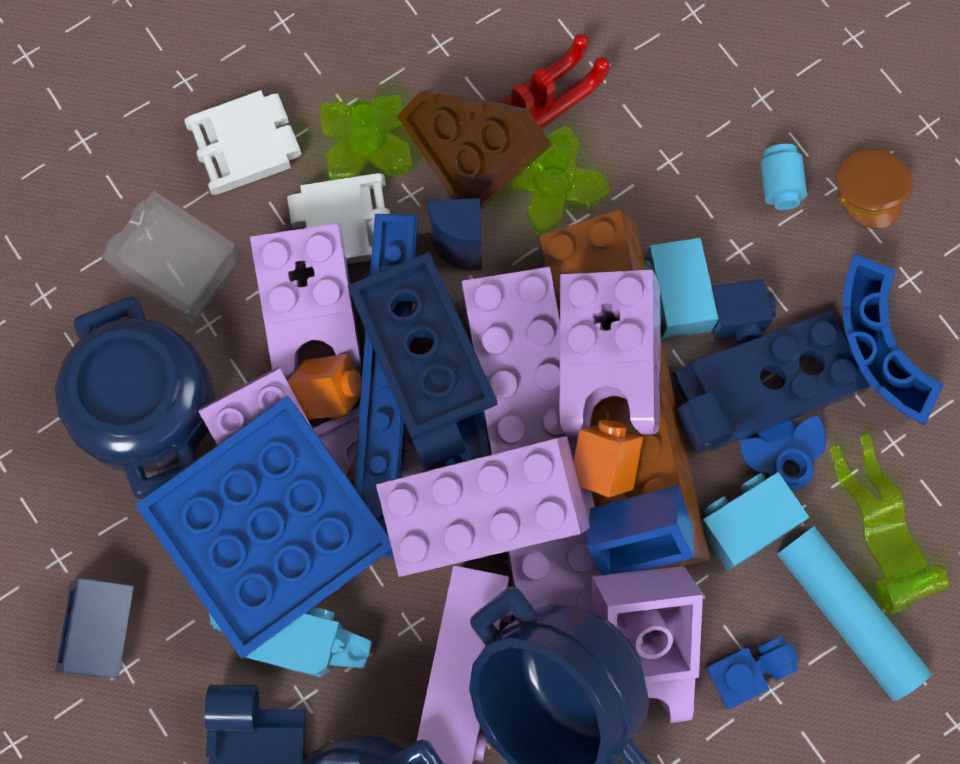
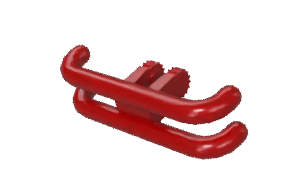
[497,34,610,129]

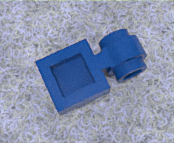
[705,635,799,710]

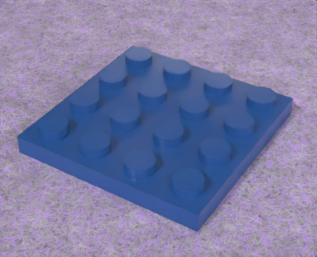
[135,396,392,659]

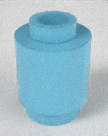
[760,144,808,210]

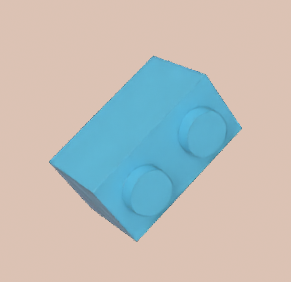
[645,238,719,340]
[702,472,810,571]

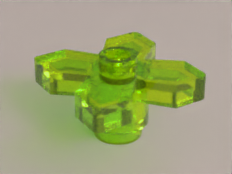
[319,95,412,181]
[507,126,611,236]

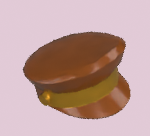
[836,148,913,229]

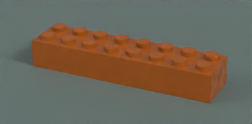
[540,209,710,571]

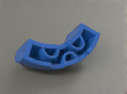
[843,254,944,426]

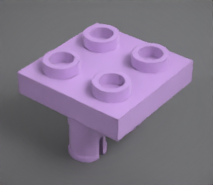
[199,367,313,445]

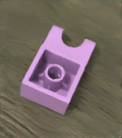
[250,223,363,380]
[559,270,661,436]
[592,566,703,723]

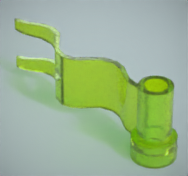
[829,433,949,615]

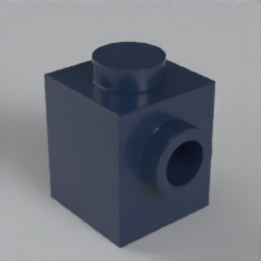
[712,279,776,342]

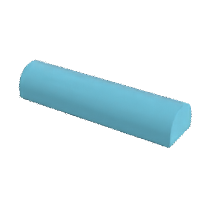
[777,526,932,701]

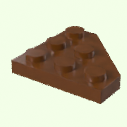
[397,89,552,210]

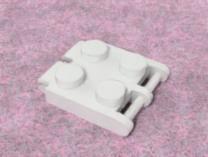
[184,90,302,195]
[287,173,390,264]

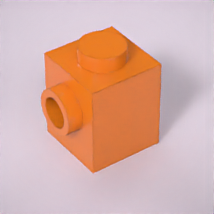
[287,354,362,420]
[574,420,643,497]

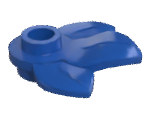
[739,416,826,491]

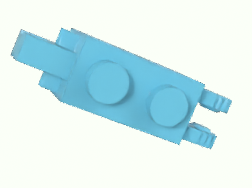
[209,607,372,677]

